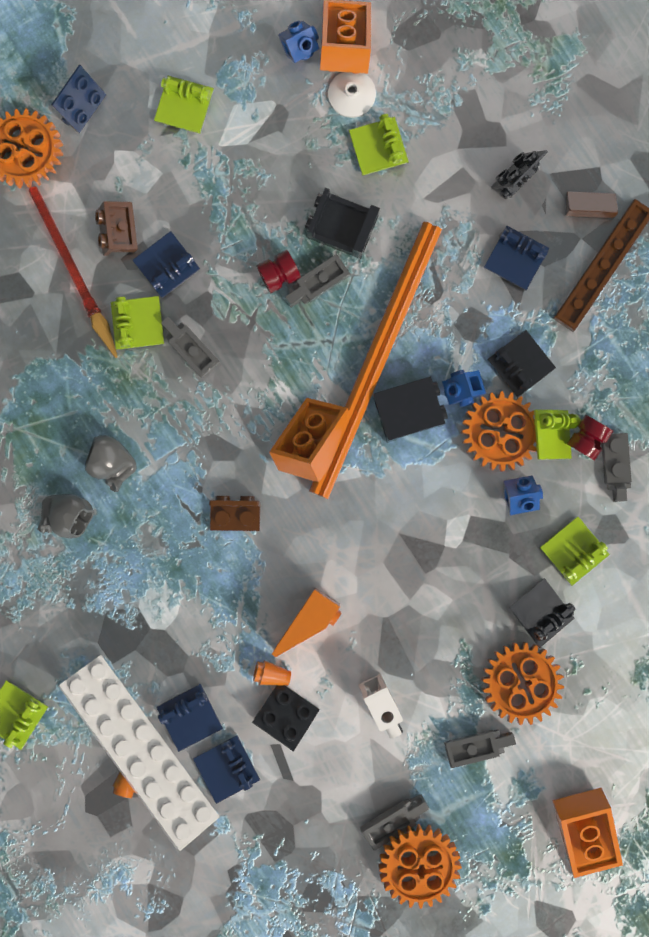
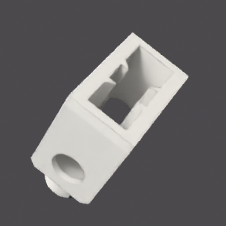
[359,674,403,738]

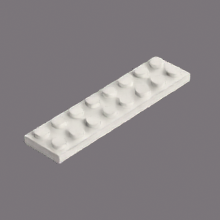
[58,655,219,851]

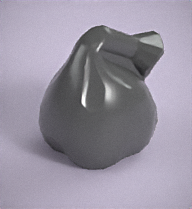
[85,435,137,492]
[37,494,94,539]

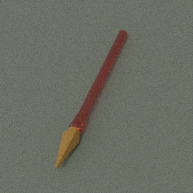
[28,186,118,358]

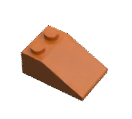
[320,0,371,74]
[269,398,349,482]
[271,588,342,657]
[552,787,623,878]

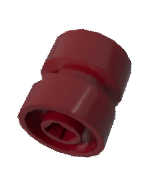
[256,249,301,294]
[567,415,613,461]

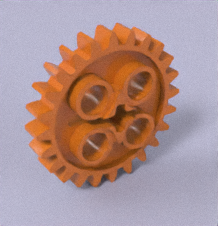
[0,108,63,189]
[461,391,537,472]
[481,642,564,725]
[378,824,462,909]

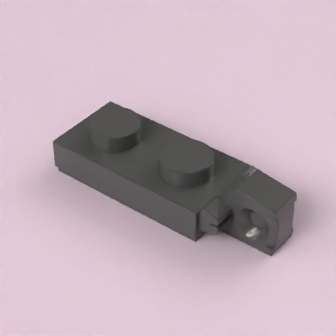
[285,254,350,308]
[161,317,220,378]
[601,433,632,502]
[444,730,516,768]
[360,794,429,850]

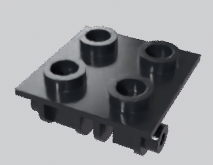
[491,150,548,199]
[487,330,556,398]
[509,578,576,648]
[252,685,320,752]

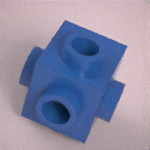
[278,21,320,63]
[442,370,486,407]
[504,475,543,515]

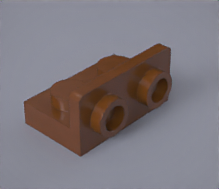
[95,201,138,256]
[209,496,261,531]

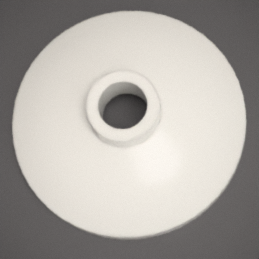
[328,72,376,118]

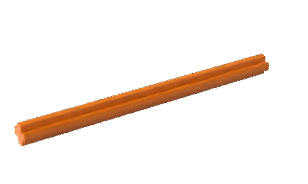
[309,222,442,499]

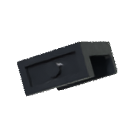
[305,187,380,259]
[373,376,448,443]

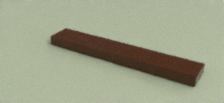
[553,199,649,332]

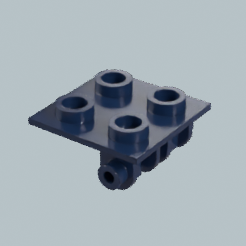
[51,65,106,134]
[484,226,549,290]
[133,231,200,298]
[156,684,223,752]
[193,735,261,804]

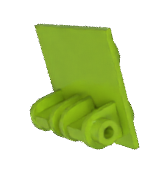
[154,75,214,134]
[349,114,409,176]
[110,296,164,350]
[534,409,581,460]
[540,516,610,586]
[0,680,48,750]

